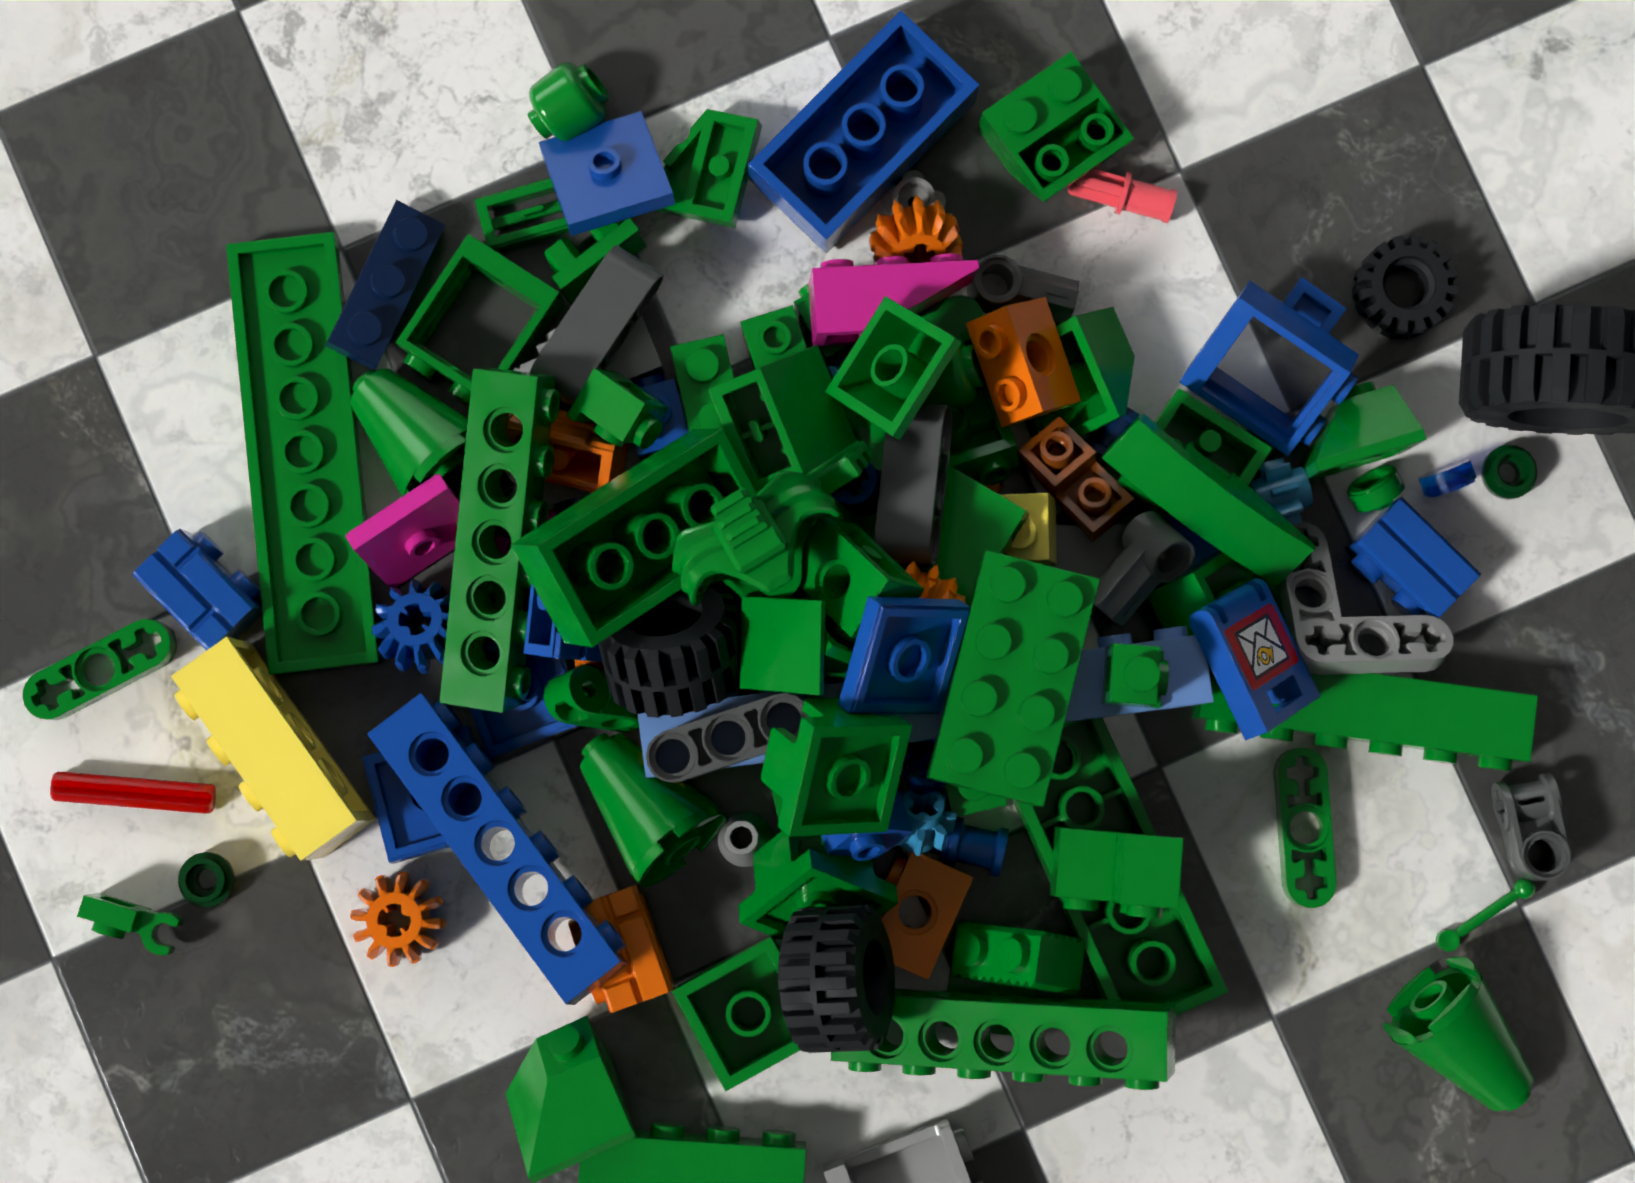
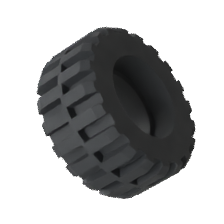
[1459,303,1635,435]

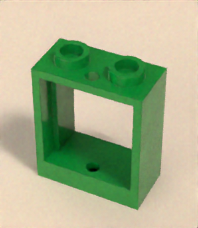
[395,234,565,406]

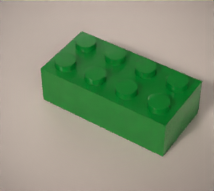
[510,428,756,647]
[926,550,1100,807]

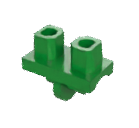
[544,217,647,305]

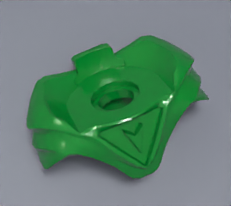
[672,471,844,607]

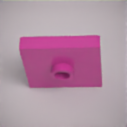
[345,474,460,589]

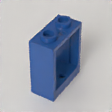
[1179,281,1359,456]

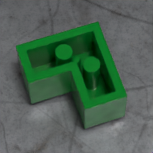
[1116,388,1272,514]
[1050,827,1183,919]

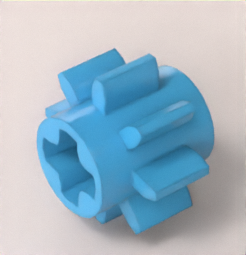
[1248,457,1313,525]
[895,784,957,856]

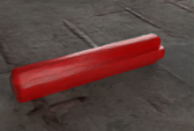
[50,772,216,814]

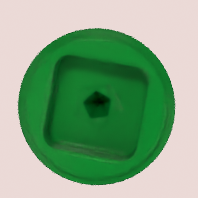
[1347,465,1405,512]

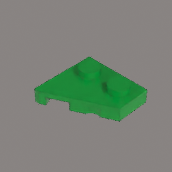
[655,109,762,228]

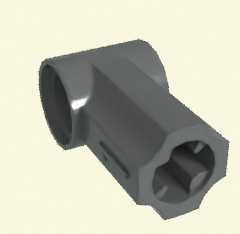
[967,255,1080,326]
[1094,511,1195,627]

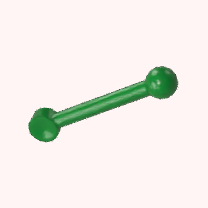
[1436,878,1536,952]

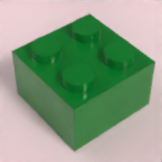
[672,935,800,1092]

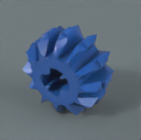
[372,579,450,674]

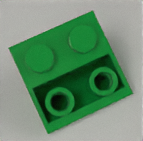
[978,51,1134,203]
[708,344,857,493]

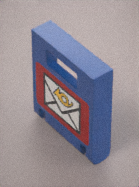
[1189,578,1320,741]

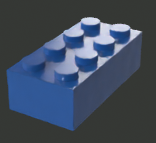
[748,10,979,254]

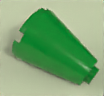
[350,369,468,498]
[579,733,726,888]
[1383,957,1534,1111]

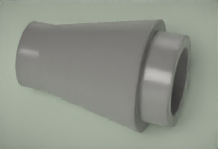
[718,812,772,867]

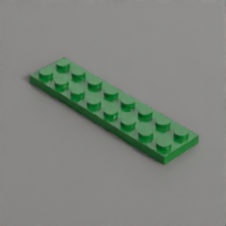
[226,232,382,676]

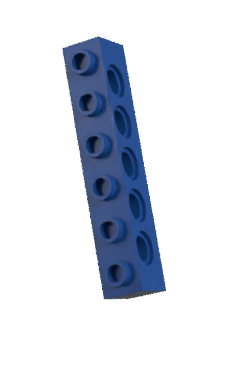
[367,693,628,1005]

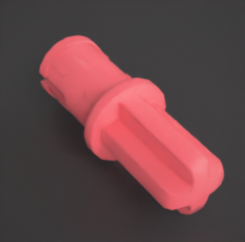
[1068,168,1178,223]

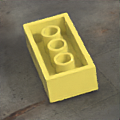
[171,636,376,861]

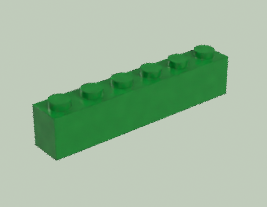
[1191,664,1538,771]

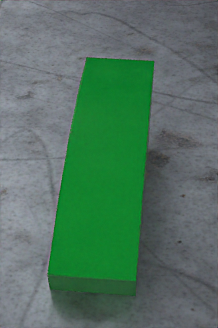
[1102,412,1316,586]

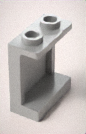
[823,1117,983,1183]

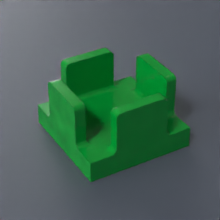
[761,698,912,837]
[738,831,898,940]

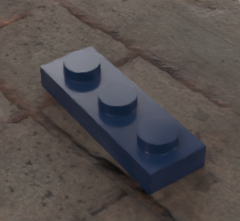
[325,200,445,370]

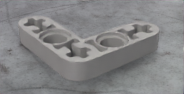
[1278,521,1453,675]

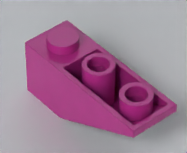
[808,253,979,347]

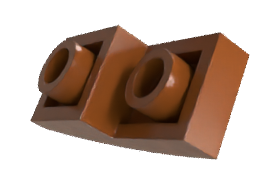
[1018,417,1134,542]

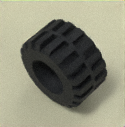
[598,585,741,718]
[778,905,895,1053]

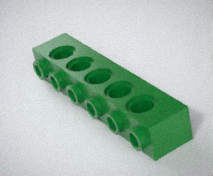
[439,368,560,713]
[831,988,1176,1090]

